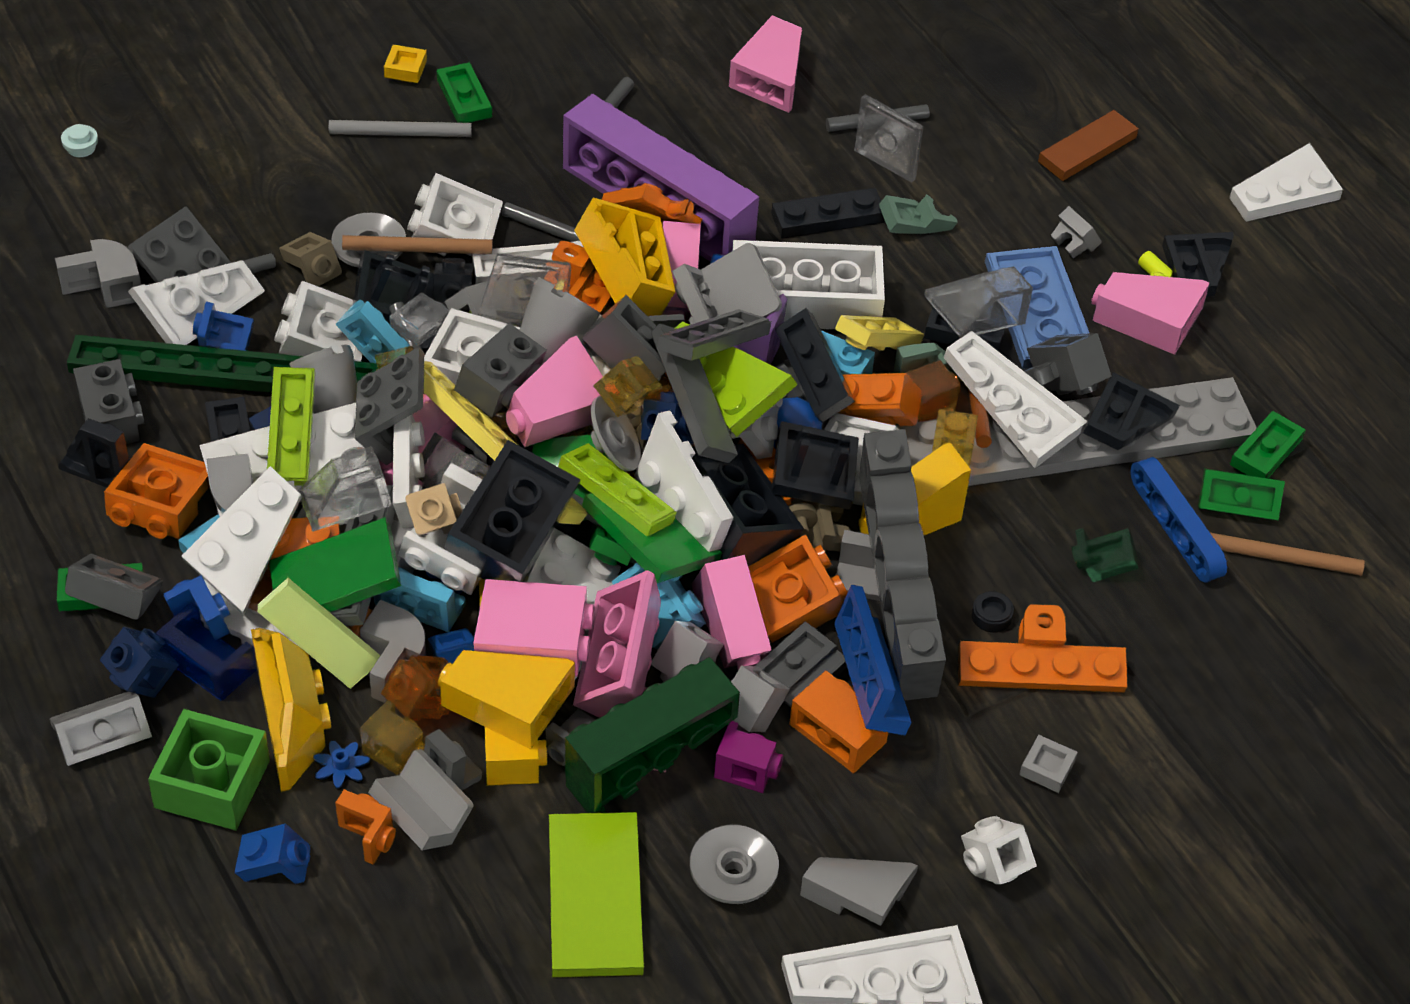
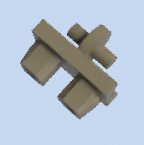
[789,499,850,552]

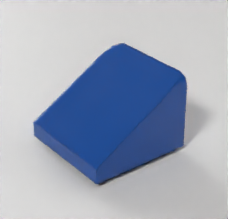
[428,628,474,674]

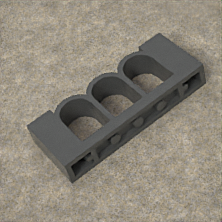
[859,429,946,701]

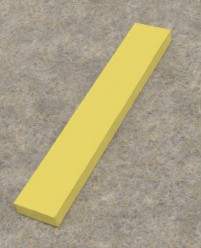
[424,361,588,525]

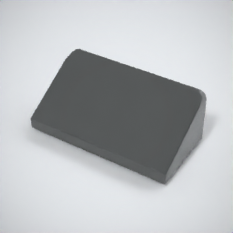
[65,554,163,619]

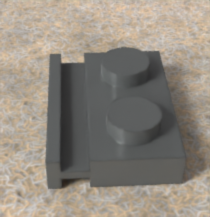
[755,621,847,712]

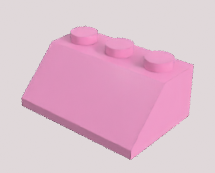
[573,570,661,718]

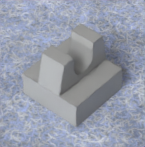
[1051,206,1102,258]

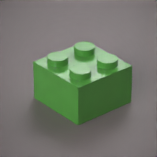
[148,709,270,831]

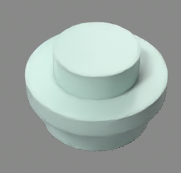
[61,124,98,157]

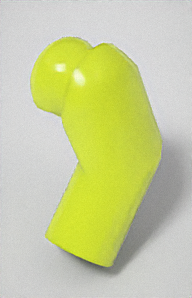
[1138,251,1173,277]

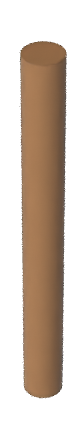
[342,235,493,254]
[1210,533,1365,576]

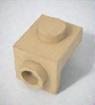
[405,483,463,535]

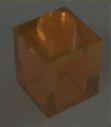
[906,360,961,422]

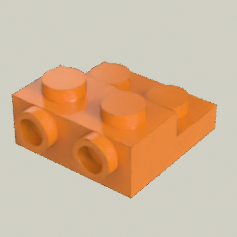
[104,443,210,539]
[748,534,848,643]

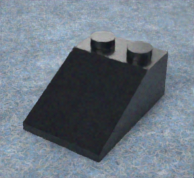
[444,440,581,582]
[692,444,804,566]

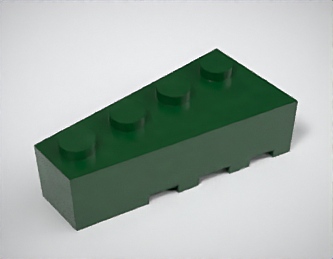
[565,657,740,813]

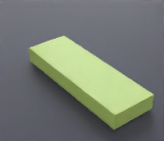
[257,578,380,689]

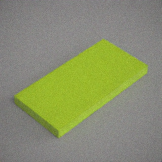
[549,812,644,977]

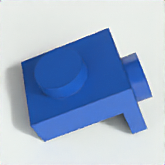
[193,301,254,351]
[163,575,231,640]
[234,823,310,884]

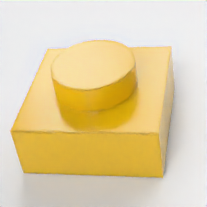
[384,45,427,83]

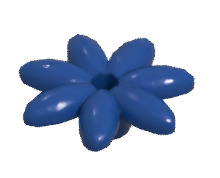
[313,741,370,789]

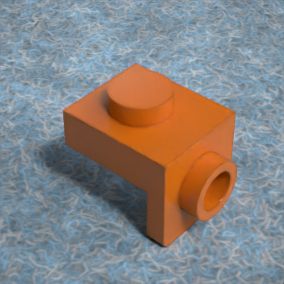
[335,789,396,864]

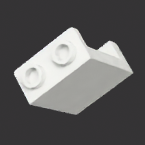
[398,463,482,595]

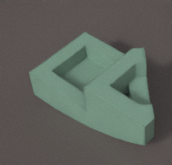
[879,194,958,234]
[893,343,962,386]

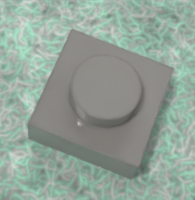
[1019,735,1078,793]

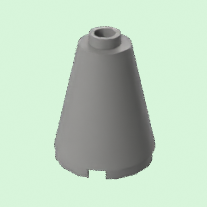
[520,277,602,366]
[289,345,357,413]

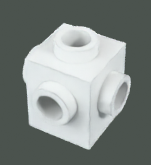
[961,816,1037,884]

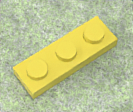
[835,315,924,350]

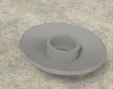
[332,213,406,267]
[591,395,641,472]
[690,825,779,904]

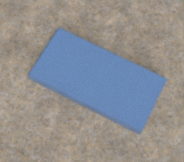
[985,246,1089,369]

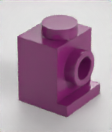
[714,721,783,793]

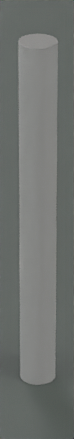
[329,120,472,137]

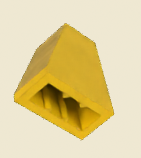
[859,442,971,535]
[438,650,575,749]

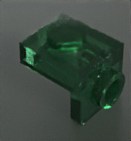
[1072,528,1139,582]

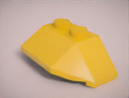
[251,628,331,792]

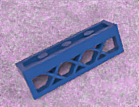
[834,585,912,735]

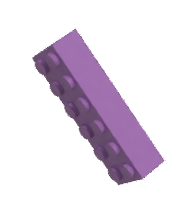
[563,94,759,262]

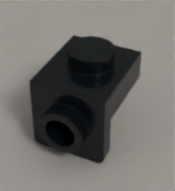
[434,258,473,311]

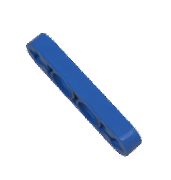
[1131,457,1227,582]

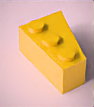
[574,197,676,316]

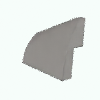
[800,857,918,926]

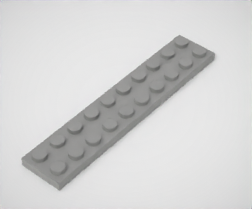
[895,377,1257,486]

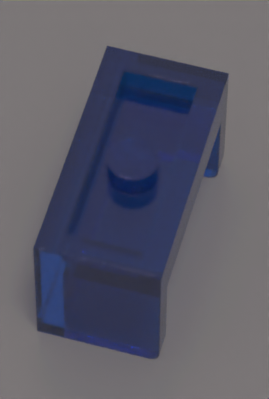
[156,603,257,701]

